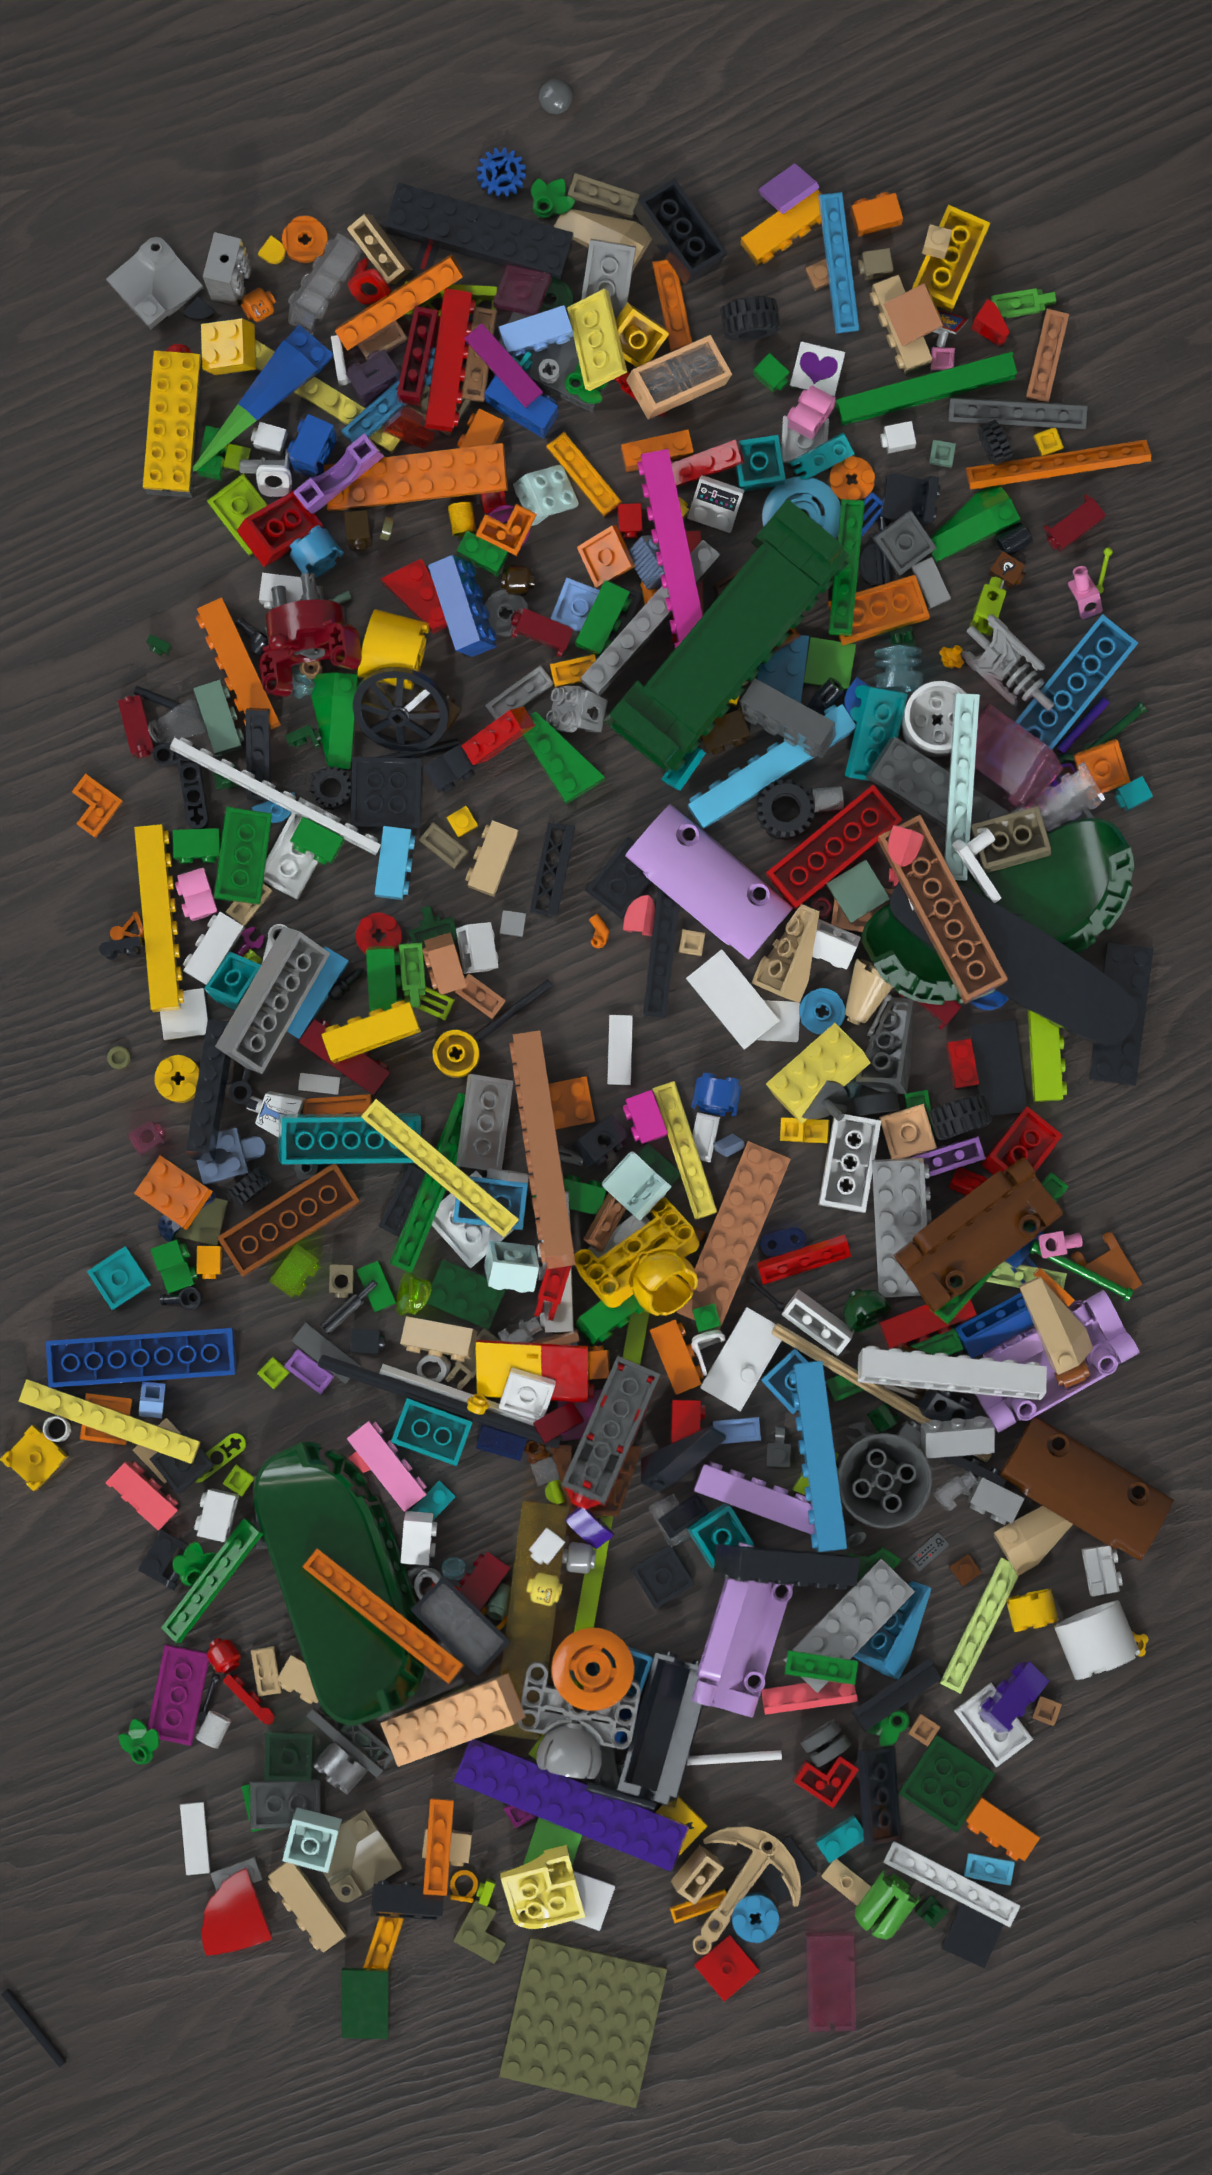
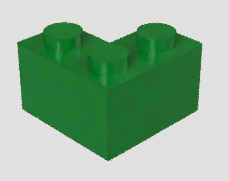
[150,1240,198,1294]

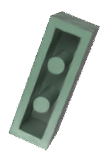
[193,680,245,757]

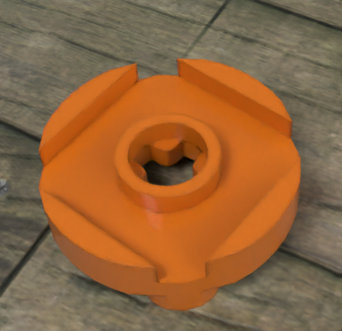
[282,216,328,263]
[829,456,875,501]

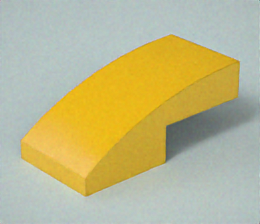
[780,1118,830,1144]

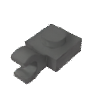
[766,1426,791,1467]

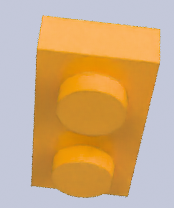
[550,654,596,688]

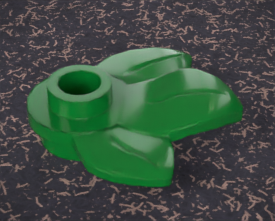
[531,179,575,219]
[564,363,609,404]
[172,1542,216,1586]
[867,1709,909,1746]
[118,1719,159,1764]

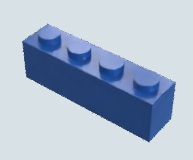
[955,1293,1034,1359]

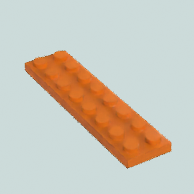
[323,443,508,512]

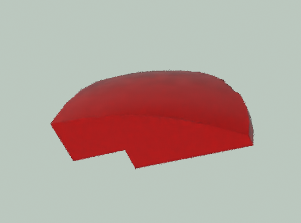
[201,1867,272,1956]

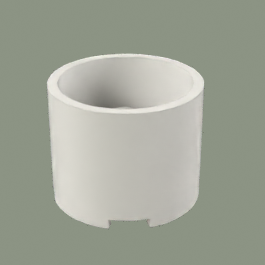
[901,681,966,757]
[1054,1600,1141,1680]

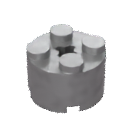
[312,1740,368,1795]

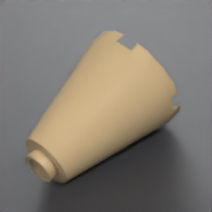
[845,959,893,1025]

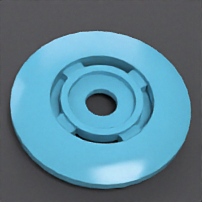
[762,476,841,539]

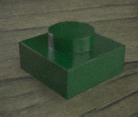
[146,634,173,656]

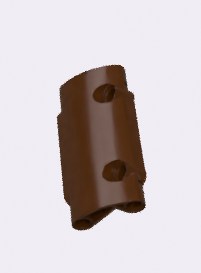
[999,1416,1174,1561]

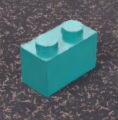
[815,1814,864,1863]

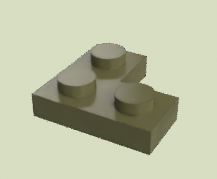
[453,1899,506,1964]

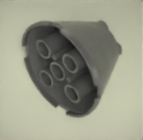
[838,1434,931,1528]

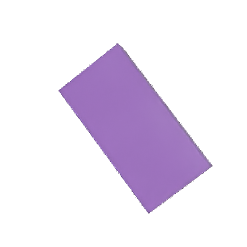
[284,1348,335,1394]

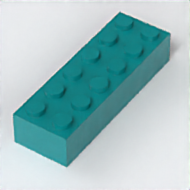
[279,1113,421,1164]

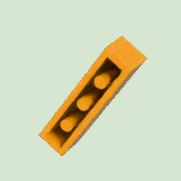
[740,189,822,266]

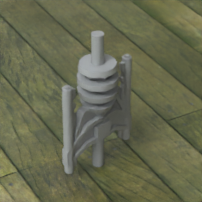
[961,614,1055,711]

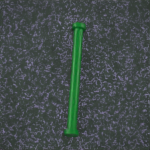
[1029,1240,1133,1302]

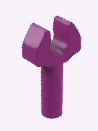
[234,927,265,957]

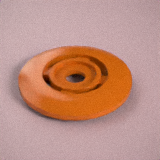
[552,1628,634,1711]

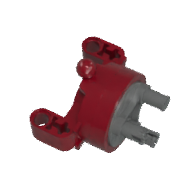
[260,573,362,697]

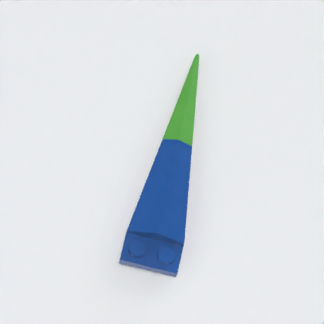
[193,325,334,471]

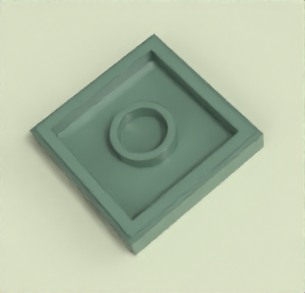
[826,860,890,924]

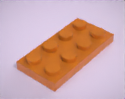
[828,575,930,646]

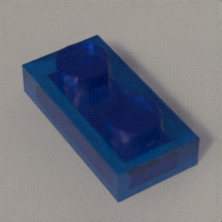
[476,1426,527,1461]

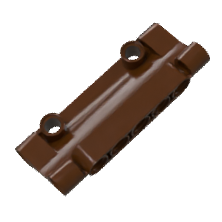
[893,1157,1063,1312]

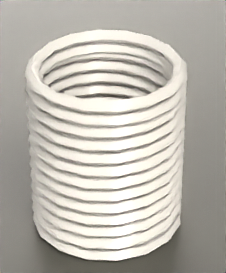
[43,1416,71,1442]
[196,1710,231,1748]

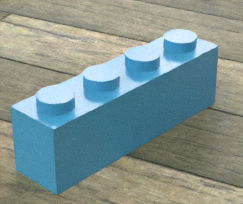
[286,946,350,1040]

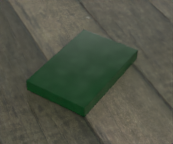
[341,1968,389,2039]

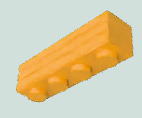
[670,1889,726,1923]

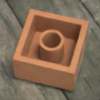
[422,932,467,995]

